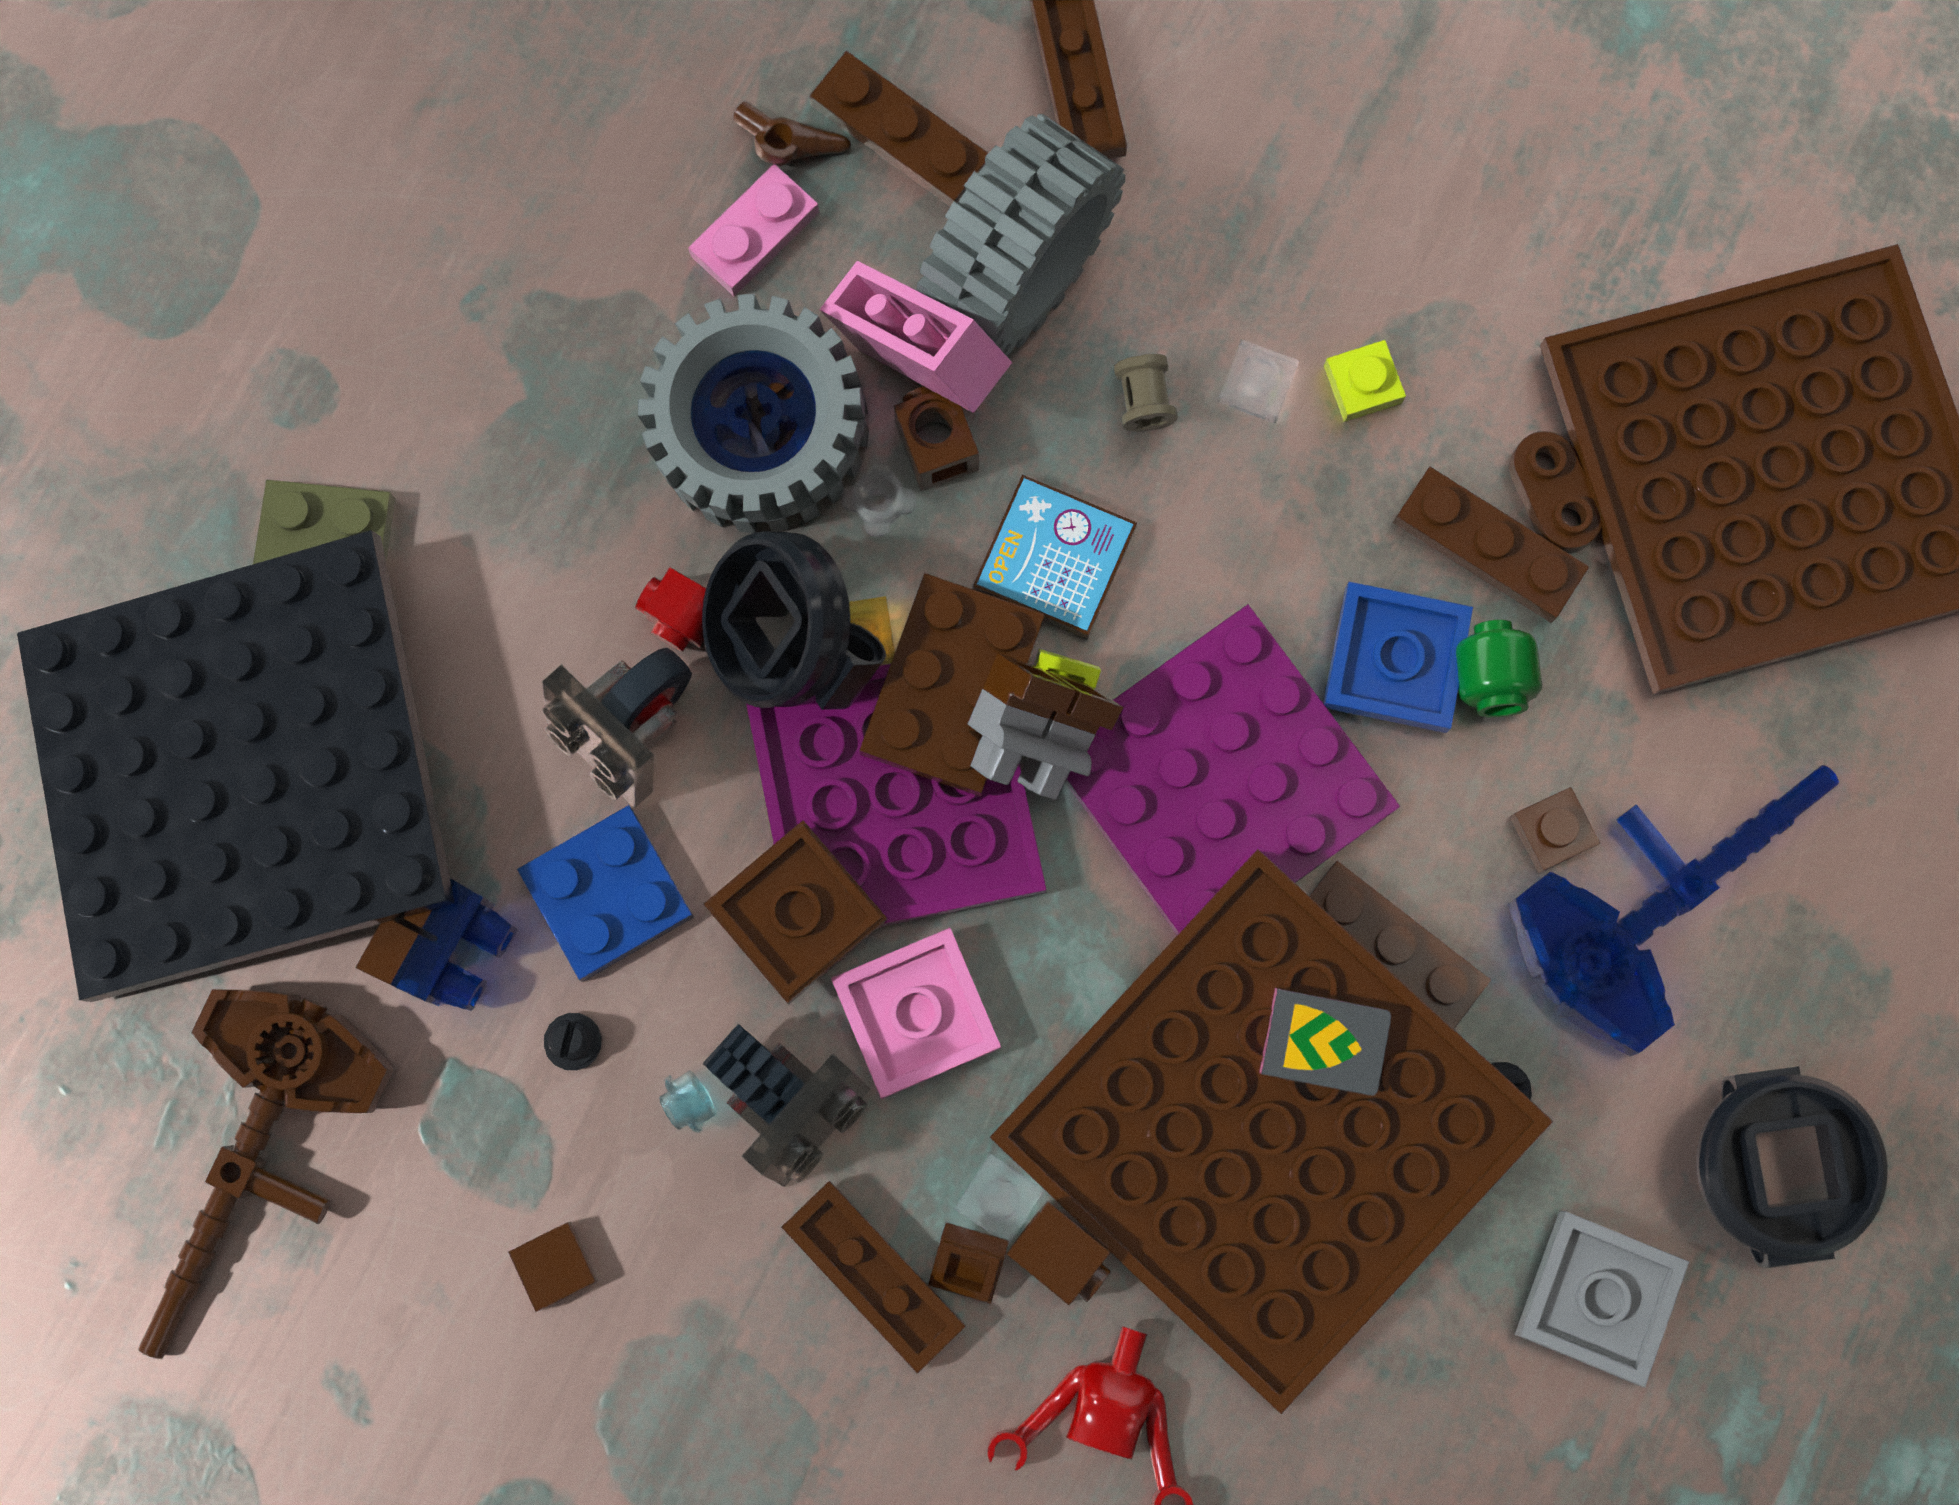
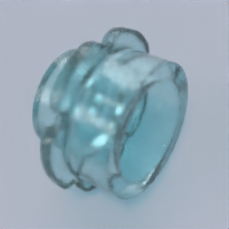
[659,1070,717,1133]

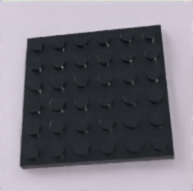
[17,530,455,1002]

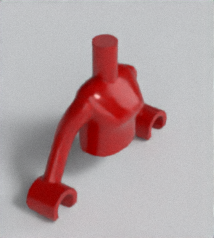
[987,1326,1193,1505]

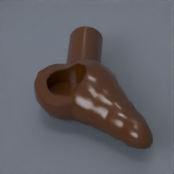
[733,101,851,166]

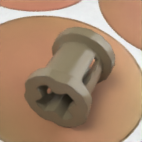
[1114,354,1178,432]

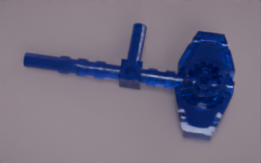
[1508,765,1839,1056]

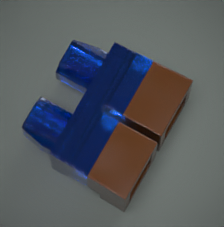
[355,878,517,1011]

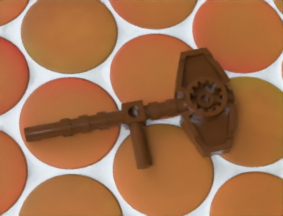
[138,989,394,1359]

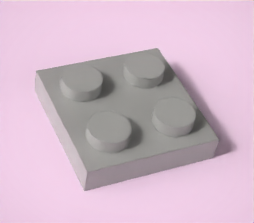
[1515,1211,1689,1387]

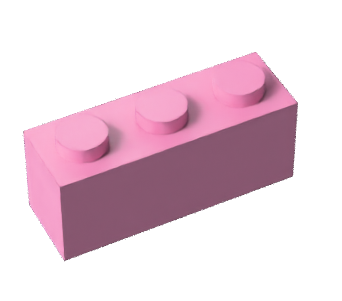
[819,261,1012,413]

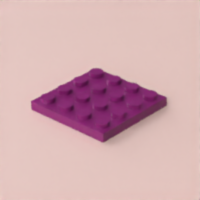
[1065,604,1400,935]
[746,664,1046,927]

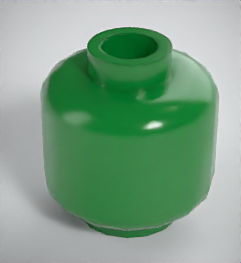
[1456,620,1543,718]

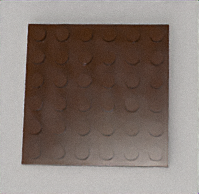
[1540,244,1959,695]
[990,849,1553,1414]

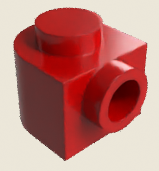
[635,567,706,652]

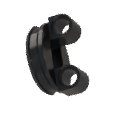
[702,531,886,710]
[1696,1066,1888,1268]

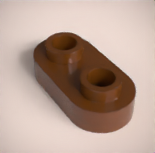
[1509,431,1602,554]

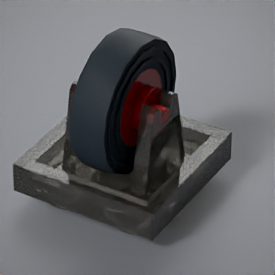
[542,648,692,808]

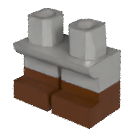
[968,653,1124,800]

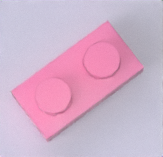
[688,164,819,296]

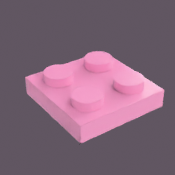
[831,928,1001,1099]

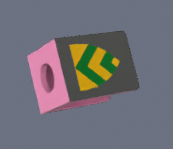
[1260,988,1391,1096]

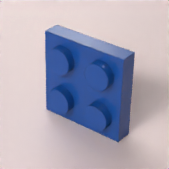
[1323,582,1473,733]
[517,805,694,982]

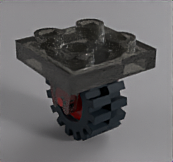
[703,1024,870,1187]

